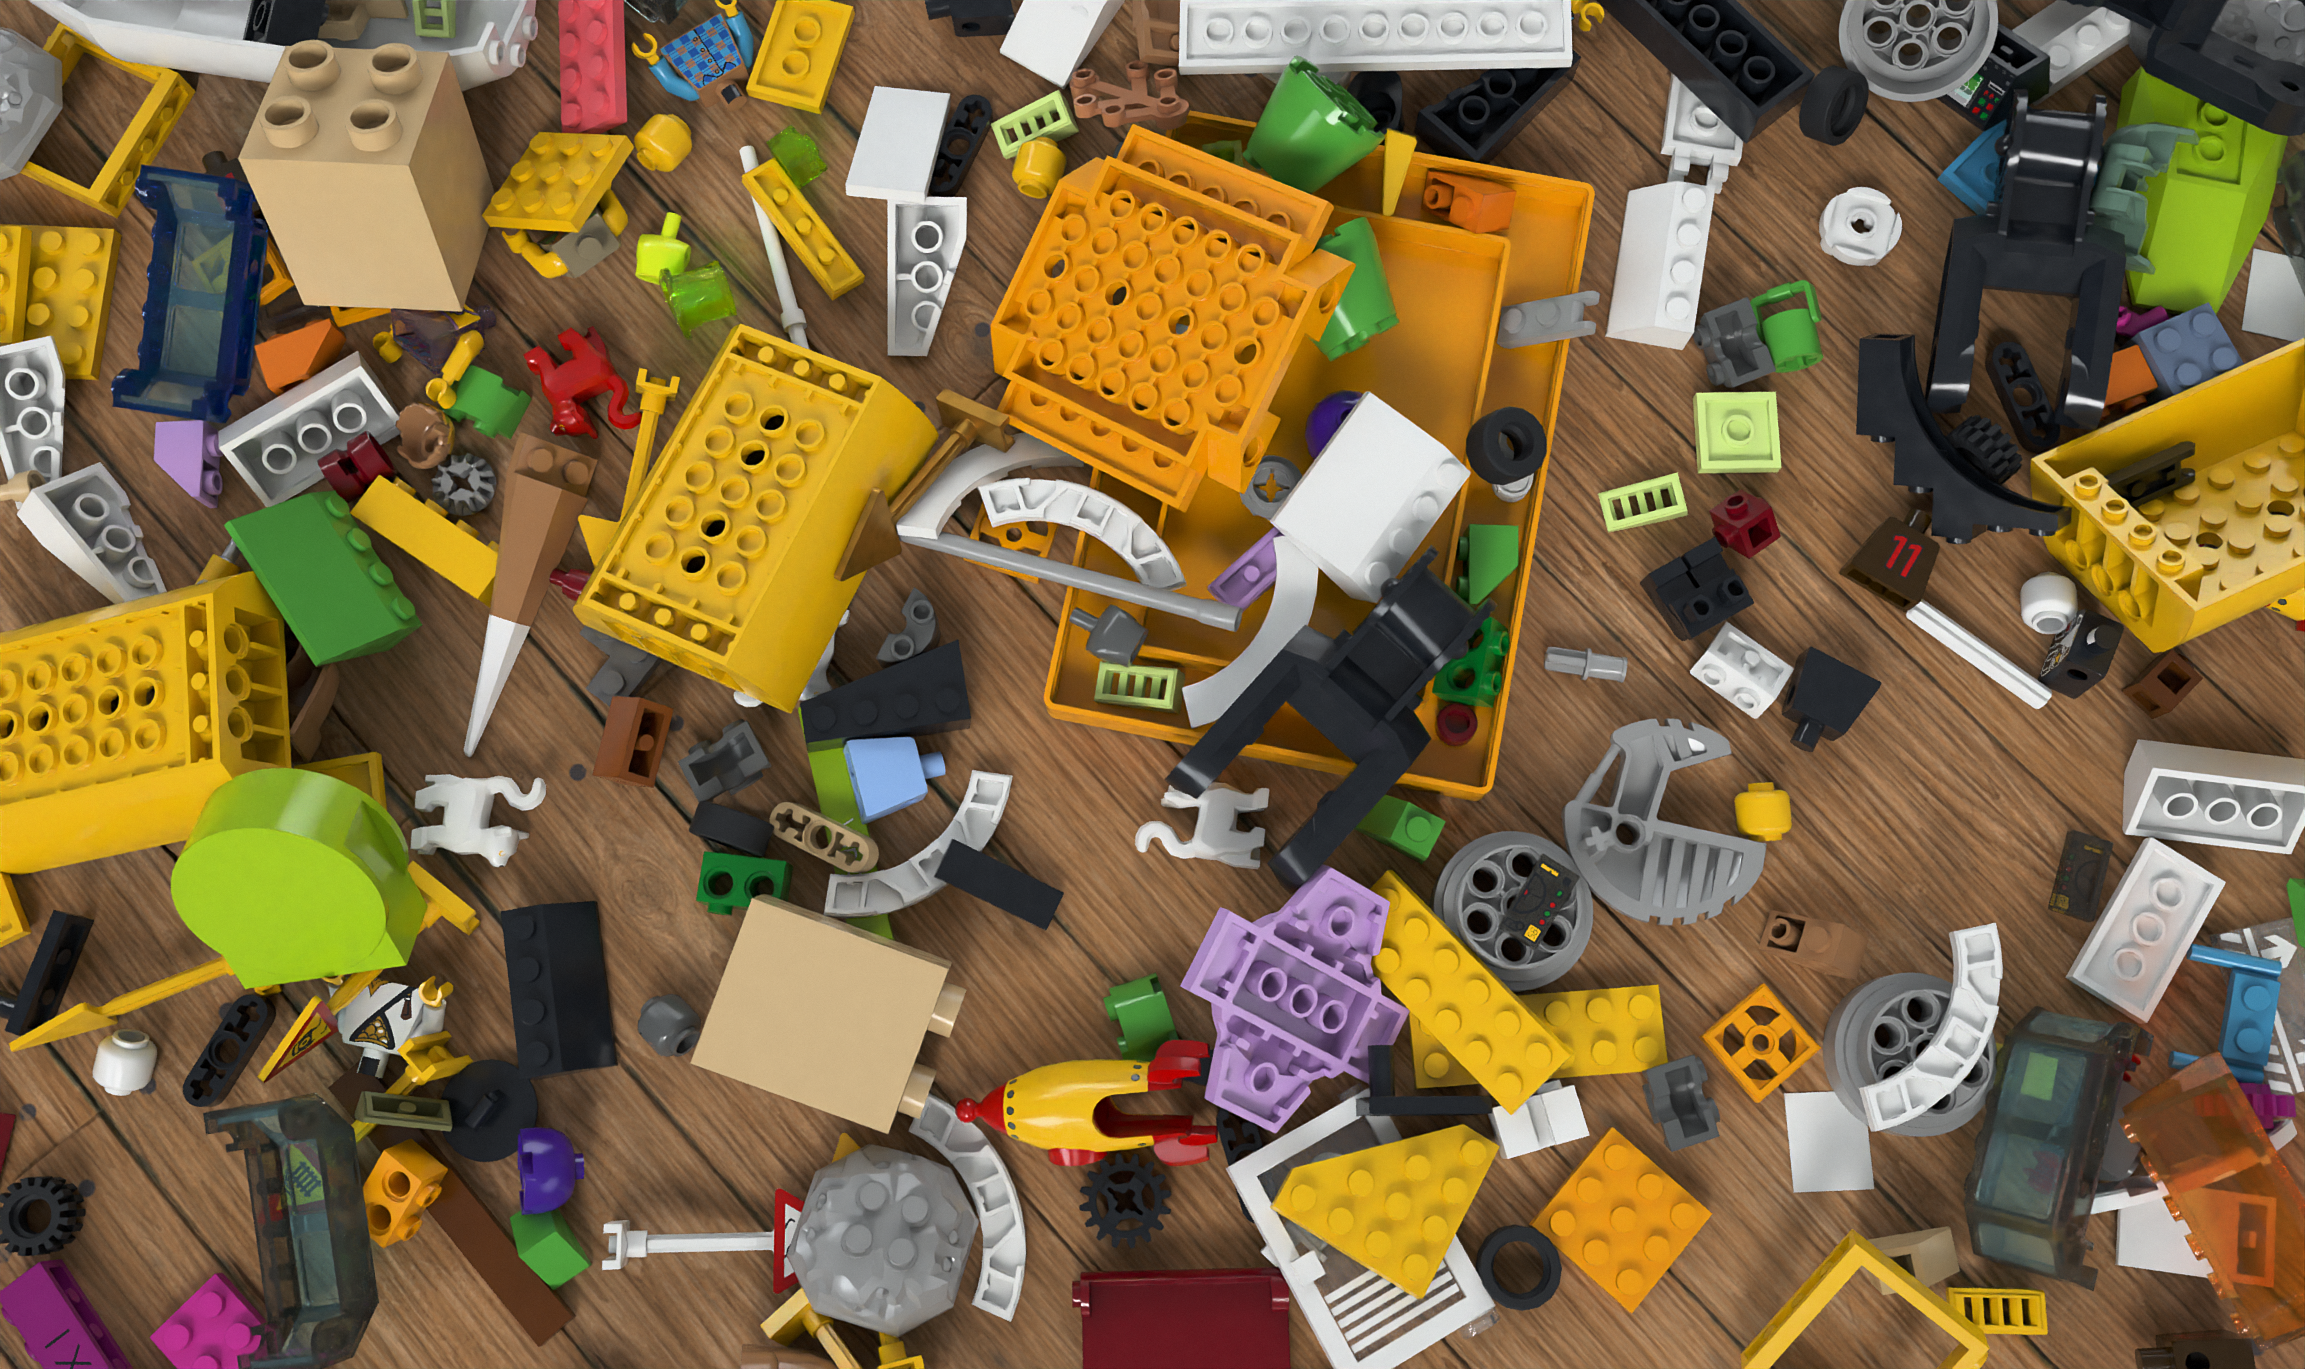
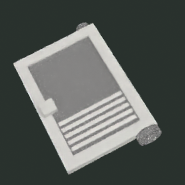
[1226,1083,1501,1369]

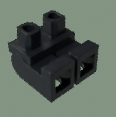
[1640,537,1754,641]

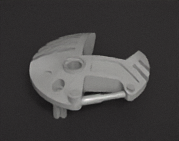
[1561,718,1767,926]

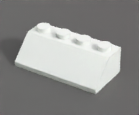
[2012,0,2132,106]
[1605,181,1715,350]
[218,351,401,507]
[2122,739,2305,854]

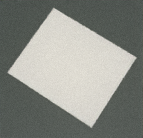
[2242,248,2305,342]
[1784,1091,1874,1193]

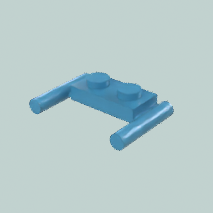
[2168,943,2282,1084]

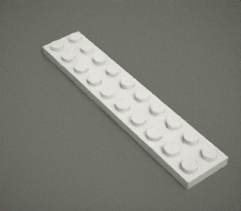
[1179,0,1573,75]

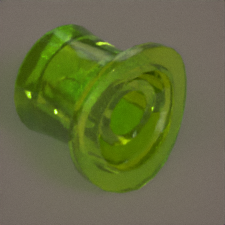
[659,259,737,340]

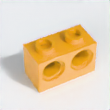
[346,1139,448,1249]

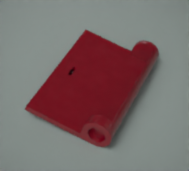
[1072,1267,1291,1369]

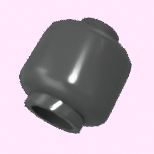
[637,994,701,1057]

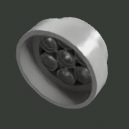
[1839,0,1998,102]
[1429,831,1593,993]
[1823,973,1998,1137]

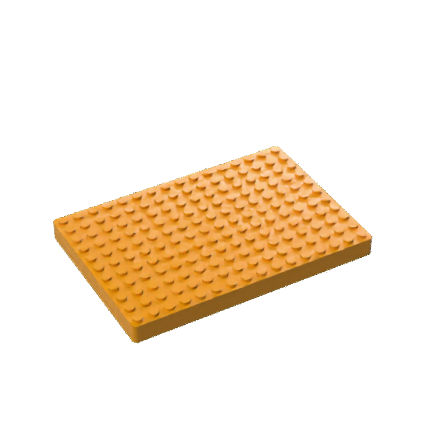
[1044,110,1595,801]

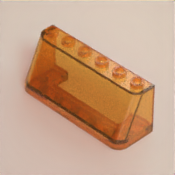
[2118,1050,2305,1352]

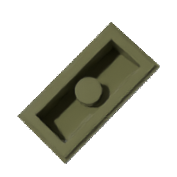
[355,1091,452,1131]

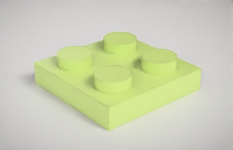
[1693,392,1782,473]

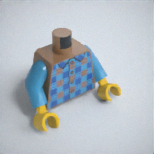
[632,0,754,112]

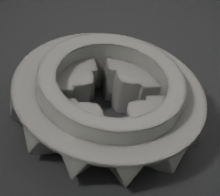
[431,452,496,516]
[1239,455,1302,521]

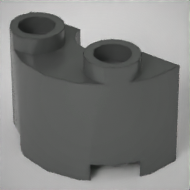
[1693,297,1776,388]
[876,587,941,669]
[678,719,772,803]
[1642,1055,1720,1152]

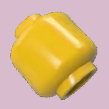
[634,114,692,172]
[1012,137,1067,199]
[1734,782,1792,842]

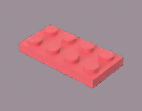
[558,0,627,134]

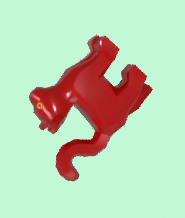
[523,326,643,439]

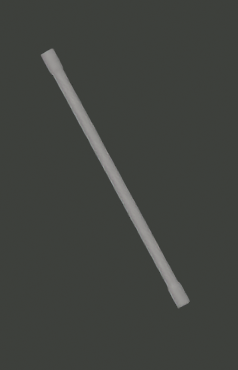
[895,524,1243,632]

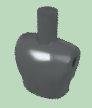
[1069,604,1149,668]

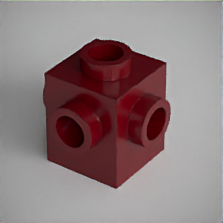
[1709,489,1781,559]

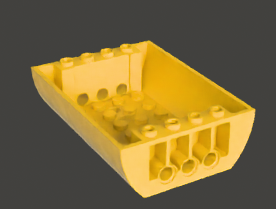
[573,323,939,714]
[2030,338,2305,653]
[0,571,292,875]

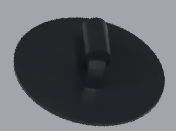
[441,1059,538,1162]

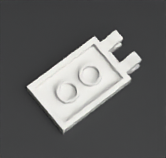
[1661,73,1743,194]

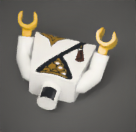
[322,974,453,1078]

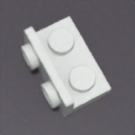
[1690,621,1794,719]

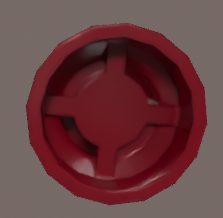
[317,431,397,504]

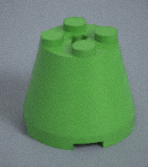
[1242,55,1385,194]
[1309,217,1400,362]

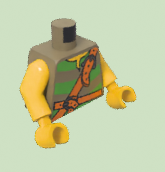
[502,184,628,279]

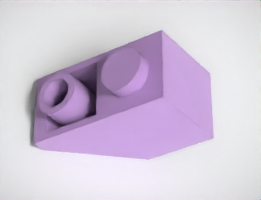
[154,420,223,508]

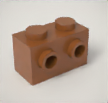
[592,696,674,788]

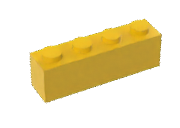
[350,475,499,608]

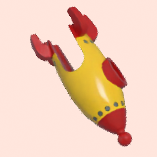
[955,1040,1218,1166]

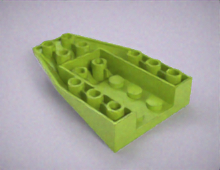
[2116,66,2288,315]

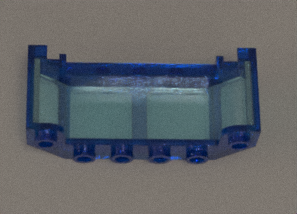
[111,164,268,423]

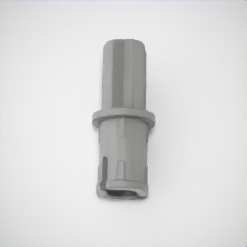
[1544,646,1628,683]

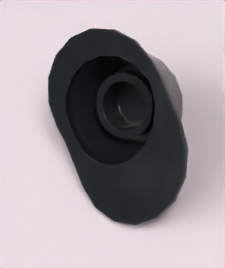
[1347,71,1405,146]

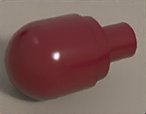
[549,568,592,601]

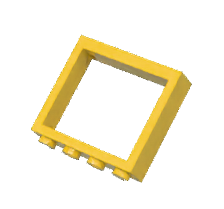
[20,22,196,218]
[1740,1229,1990,1369]

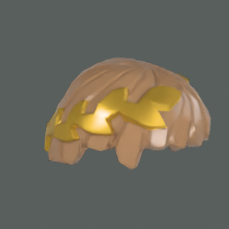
[395,402,455,469]

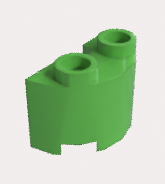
[439,365,532,439]
[1103,972,1179,1062]

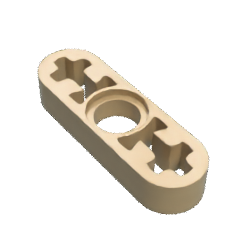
[770,802,879,873]

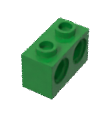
[1432,617,1510,708]
[696,851,793,916]

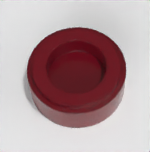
[1435,703,1478,746]

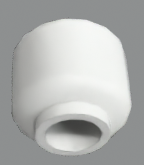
[2020,572,2078,634]
[93,1029,157,1096]

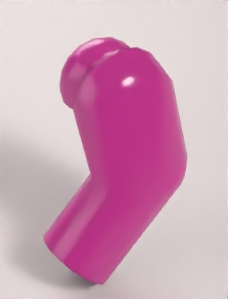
[2116,305,2169,339]

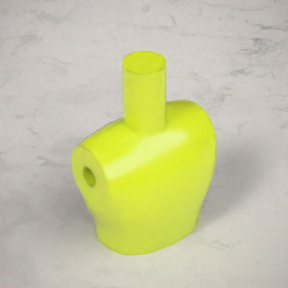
[635,212,691,287]

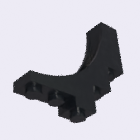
[1856,333,2072,544]

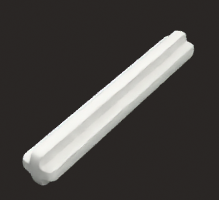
[1906,599,2052,709]

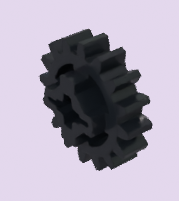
[1079,1153,1171,1248]

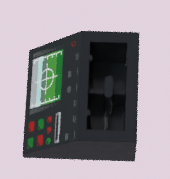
[1936,22,2050,132]

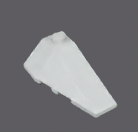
[888,197,967,356]
[0,336,65,509]
[17,462,167,604]

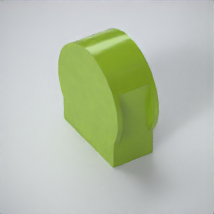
[171,768,428,989]

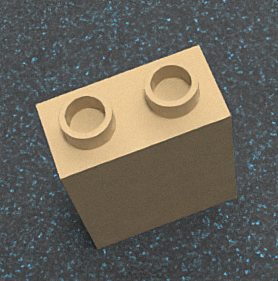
[690,893,967,1134]

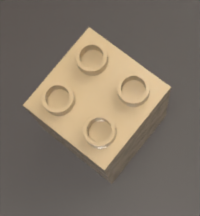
[238,40,495,312]

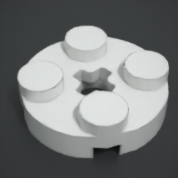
[1819,187,1902,266]

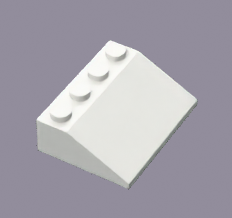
[1270,392,1471,603]

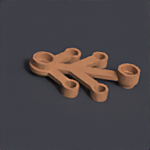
[1069,60,1190,130]

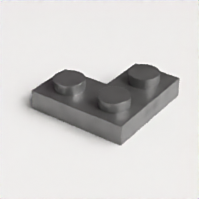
[579,625,663,706]

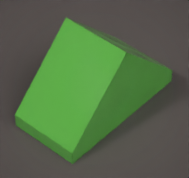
[510,1208,592,1290]

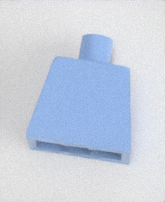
[843,737,946,824]

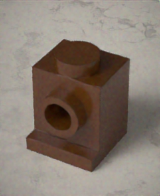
[2122,649,2203,719]

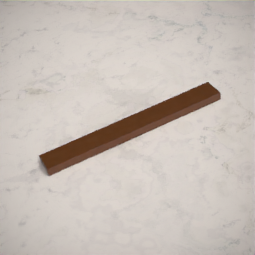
[328,1061,576,1347]

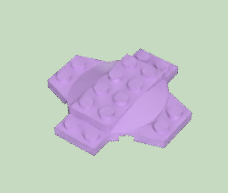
[1180,864,1410,1134]

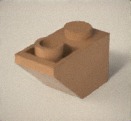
[1758,910,1868,980]

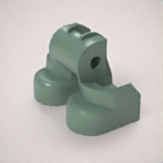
[2088,122,2199,275]

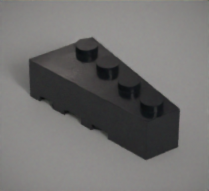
[1414,49,1581,165]
[800,640,971,753]

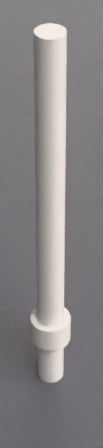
[739,146,810,350]

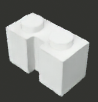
[1488,1079,1590,1159]

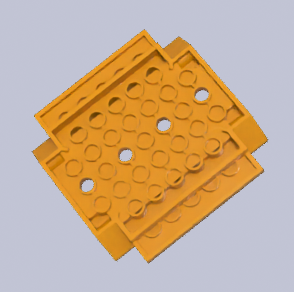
[990,124,1356,513]

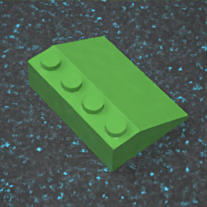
[224,490,422,666]

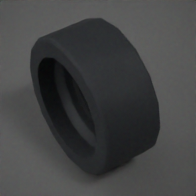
[1799,65,1869,146]
[689,801,774,857]
[1476,1225,1562,1311]

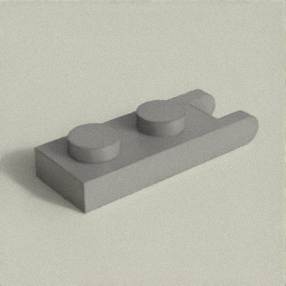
[1497,291,1600,349]

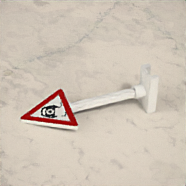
[602,1188,805,1294]

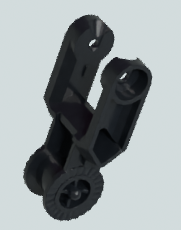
[2062,0,2305,136]
[1924,88,2126,430]
[1165,545,1498,894]

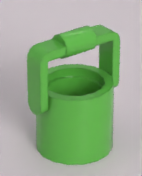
[1750,280,1823,373]

